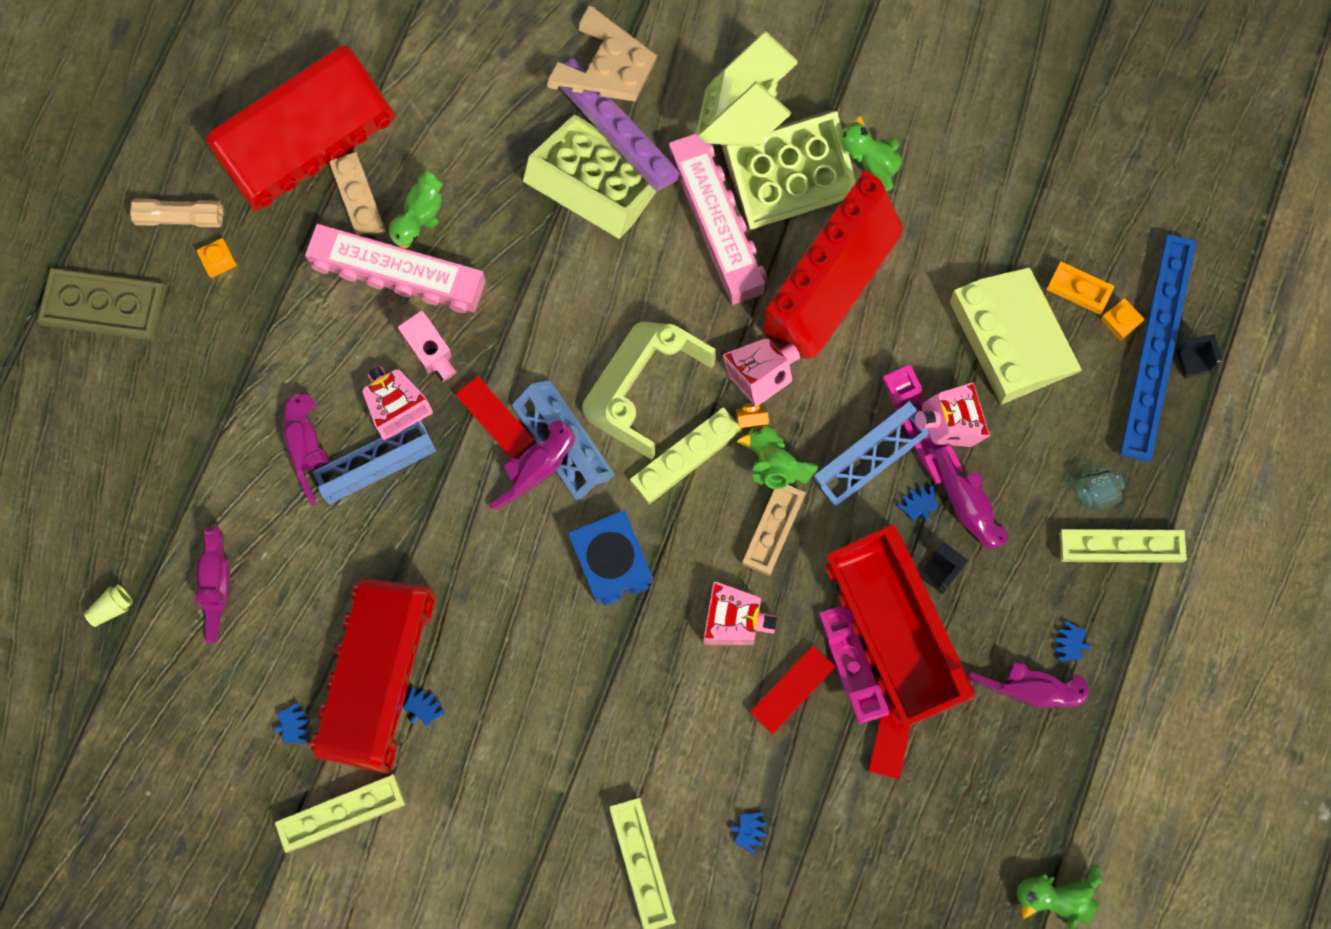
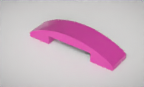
[883,365,964,485]
[819,606,889,724]

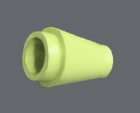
[84,585,133,627]

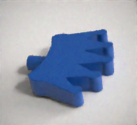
[897,486,938,521]
[1055,621,1090,662]
[404,688,445,726]
[274,703,309,744]
[731,812,766,855]

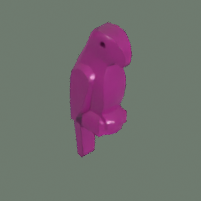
[283,394,329,505]
[489,421,576,510]
[935,447,1008,550]
[195,527,230,643]
[969,661,1089,708]

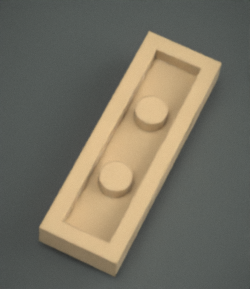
[329,152,386,238]
[742,485,806,576]

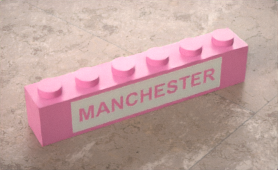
[669,134,768,305]
[305,224,486,313]

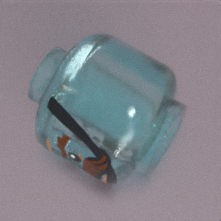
[1077,467,1125,512]

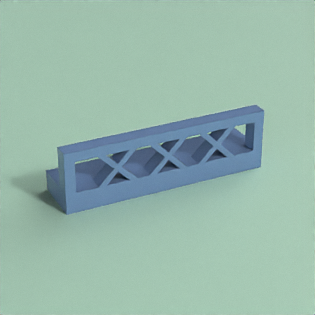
[512,380,615,500]
[813,401,930,507]
[313,420,436,504]

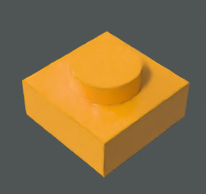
[197,238,237,278]
[1101,298,1145,341]
[735,403,769,428]

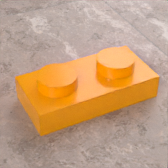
[1047,261,1115,315]

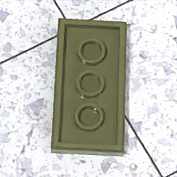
[37,268,166,341]

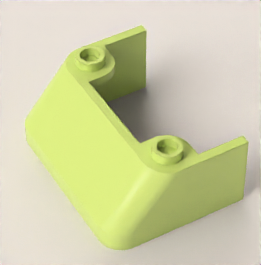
[696,31,798,147]
[582,321,716,460]

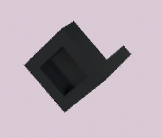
[1176,334,1223,379]
[920,542,968,595]

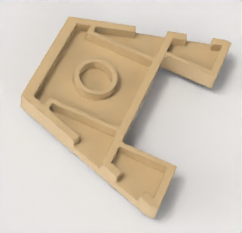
[547,6,657,102]

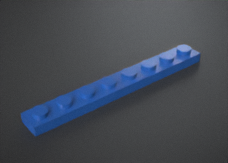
[1119,234,1197,463]

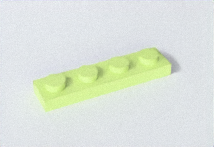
[630,407,742,504]
[1059,529,1186,563]
[275,774,406,853]
[609,798,676,929]

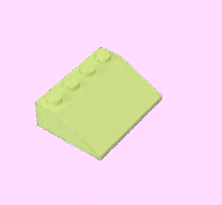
[721,111,856,230]
[523,114,656,239]
[950,268,1082,405]

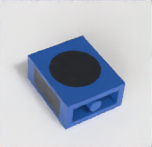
[568,510,653,606]

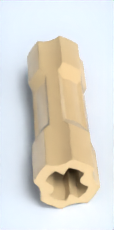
[130,198,224,227]

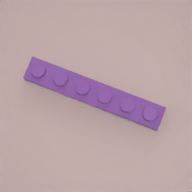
[550,58,680,192]

